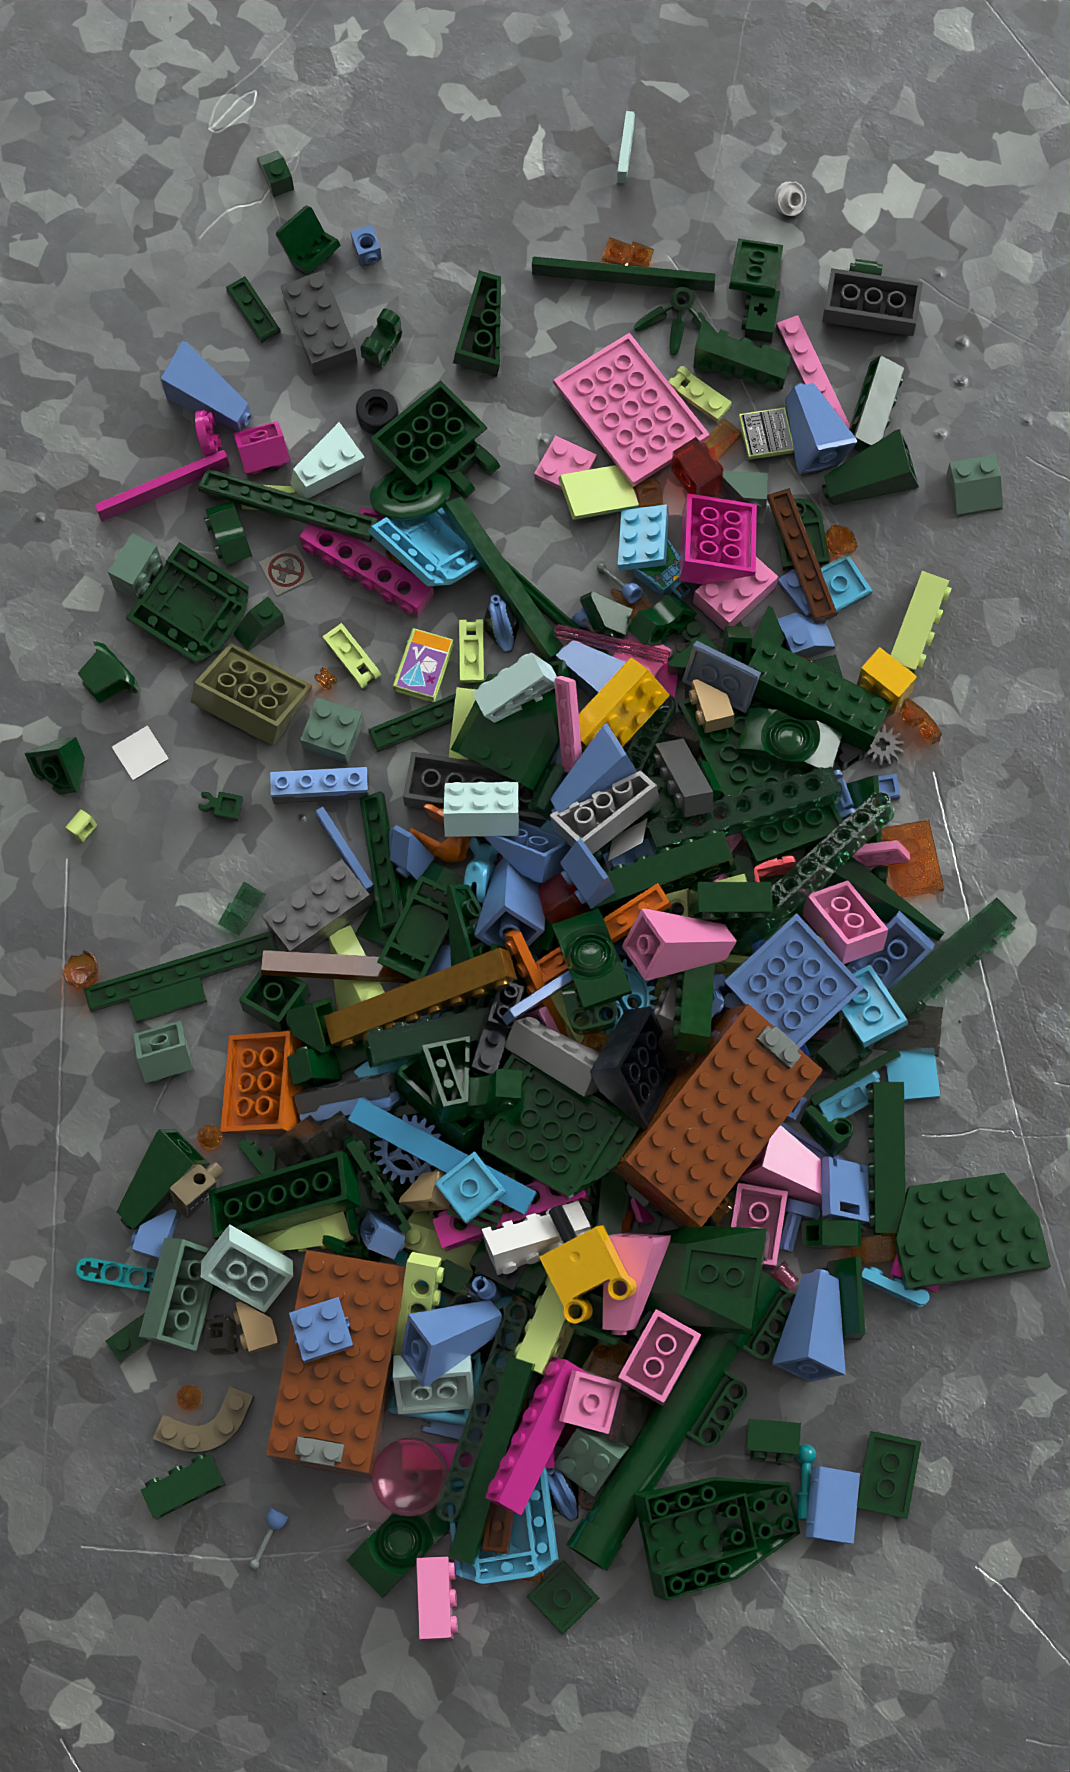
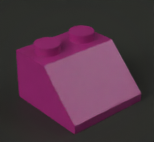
[233,421,290,474]

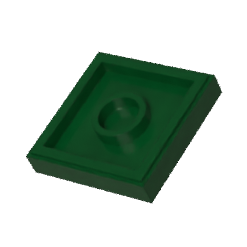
[527,1560,600,1635]

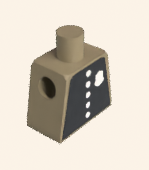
[169,1161,224,1219]

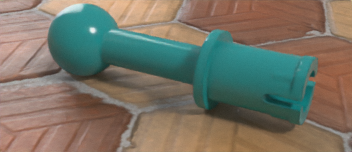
[795,1444,816,1521]

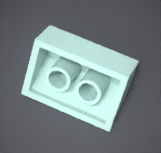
[393,1355,475,1414]

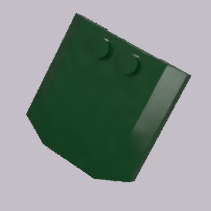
[126,542,249,664]
[450,674,560,792]

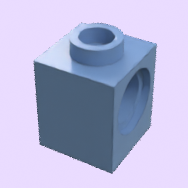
[350,225,382,266]

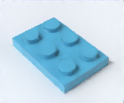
[618,504,669,571]
[840,965,908,1048]

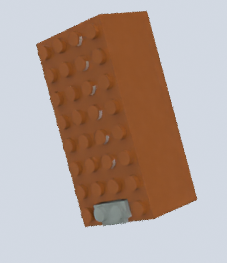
[614,1004,823,1228]
[266,1250,406,1479]

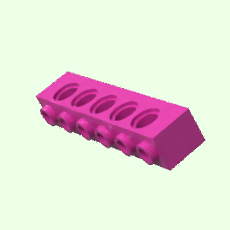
[300,524,434,617]
[432,1179,589,1252]

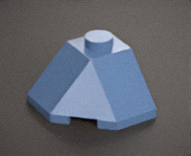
[778,612,835,659]
[389,825,435,881]

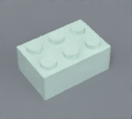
[444,781,519,837]
[201,1224,293,1313]

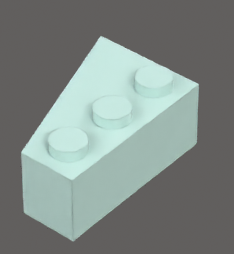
[290,422,365,499]
[472,652,557,723]

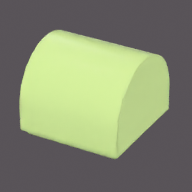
[65,809,97,843]

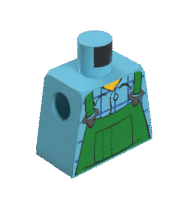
[634,539,690,599]

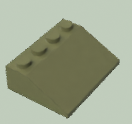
[191,642,312,746]

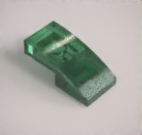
[218,882,267,936]

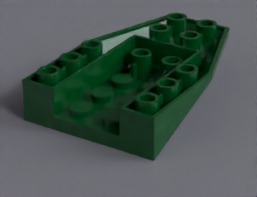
[644,1226,771,1336]
[633,1477,800,1601]

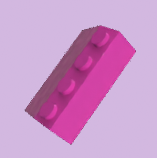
[679,493,757,584]

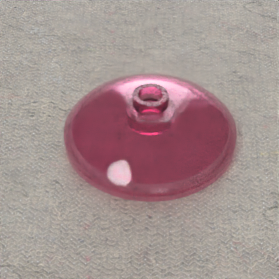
[372,1437,449,1516]

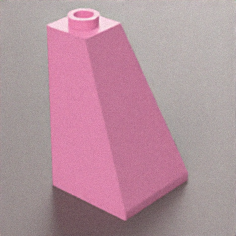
[622,909,737,980]
[739,1125,822,1207]
[602,1233,671,1335]

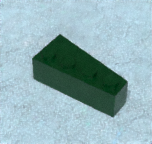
[453,270,501,376]
[693,322,791,389]

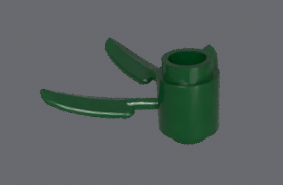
[634,287,716,355]
[322,1198,381,1262]

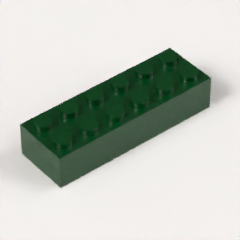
[748,638,892,752]
[592,830,737,918]
[208,1151,361,1240]

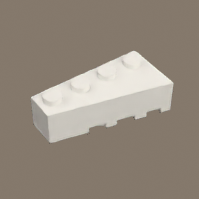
[482,1201,591,1275]

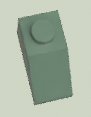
[720,471,768,510]

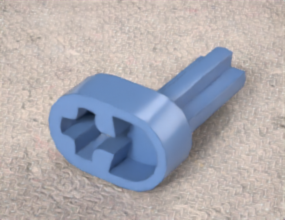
[779,1199,821,1252]

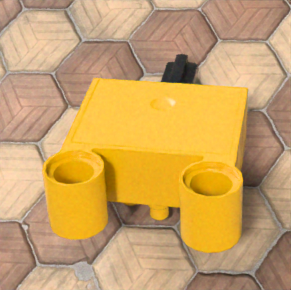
[539,1205,637,1324]

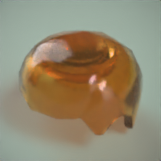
[62,950,100,989]

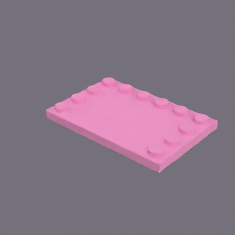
[553,333,710,487]

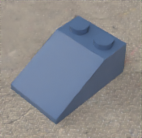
[484,820,572,883]
[846,911,935,993]

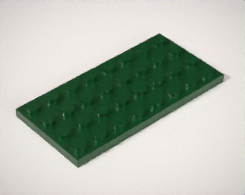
[677,696,847,866]

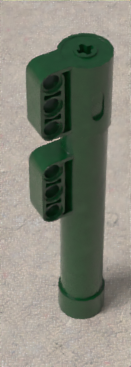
[566,1271,796,1571]

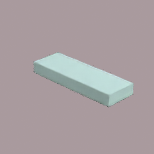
[617,111,635,183]

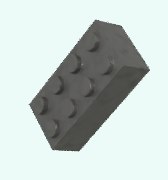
[262,859,374,953]

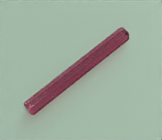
[554,624,670,664]

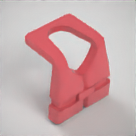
[754,856,796,882]

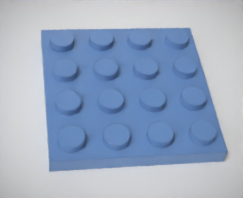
[723,914,864,1047]

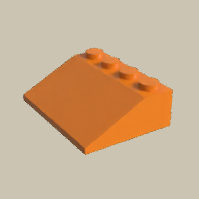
[220,1031,306,1136]

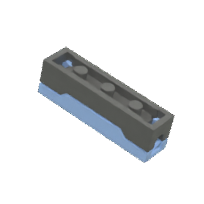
[270,767,369,804]
[294,1071,400,1125]

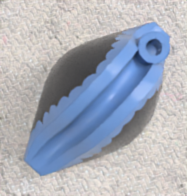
[484,594,519,653]
[547,1468,579,1522]

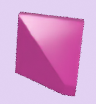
[630,1198,655,1227]

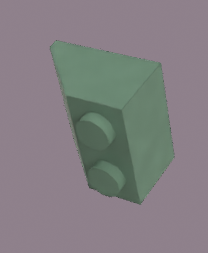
[947,454,1003,516]
[133,1020,193,1083]

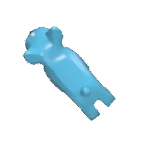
[463,836,499,903]

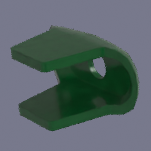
[78,641,138,703]

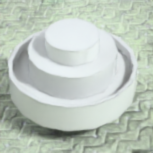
[774,182,806,216]

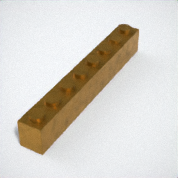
[324,948,517,1049]

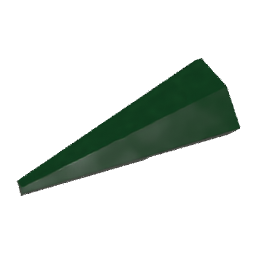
[823,854,945,941]

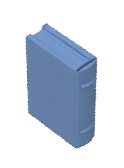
[805,1466,860,1544]

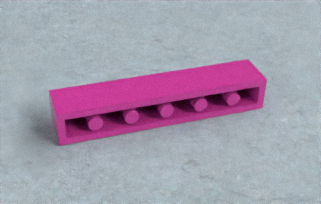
[485,1357,589,1515]

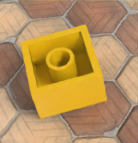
[857,647,917,713]

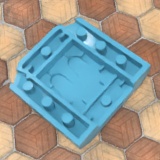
[369,491,481,586]
[445,1467,559,1585]

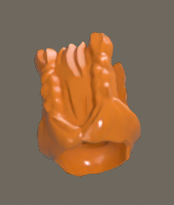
[410,804,476,863]

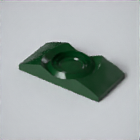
[736,708,843,777]
[377,875,449,981]
[551,908,632,1010]
[346,1487,451,1598]

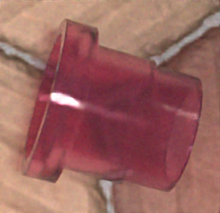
[770,1261,799,1291]

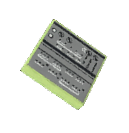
[739,407,794,460]

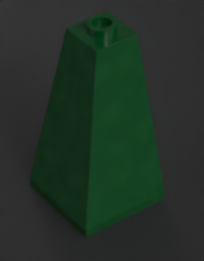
[822,429,919,505]
[116,1129,210,1230]

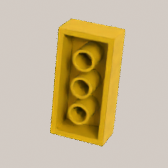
[579,657,670,750]

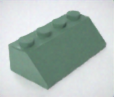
[139,1238,213,1351]

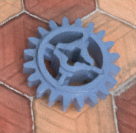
[374,1114,441,1184]

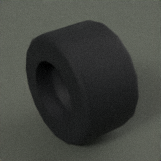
[356,389,398,435]

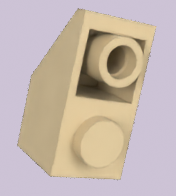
[689,680,734,733]
[233,1301,281,1355]

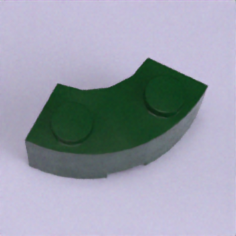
[204,501,252,565]
[627,594,697,646]
[466,1069,522,1120]

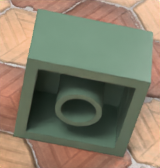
[108,533,163,601]
[301,697,364,764]
[555,1426,629,1496]

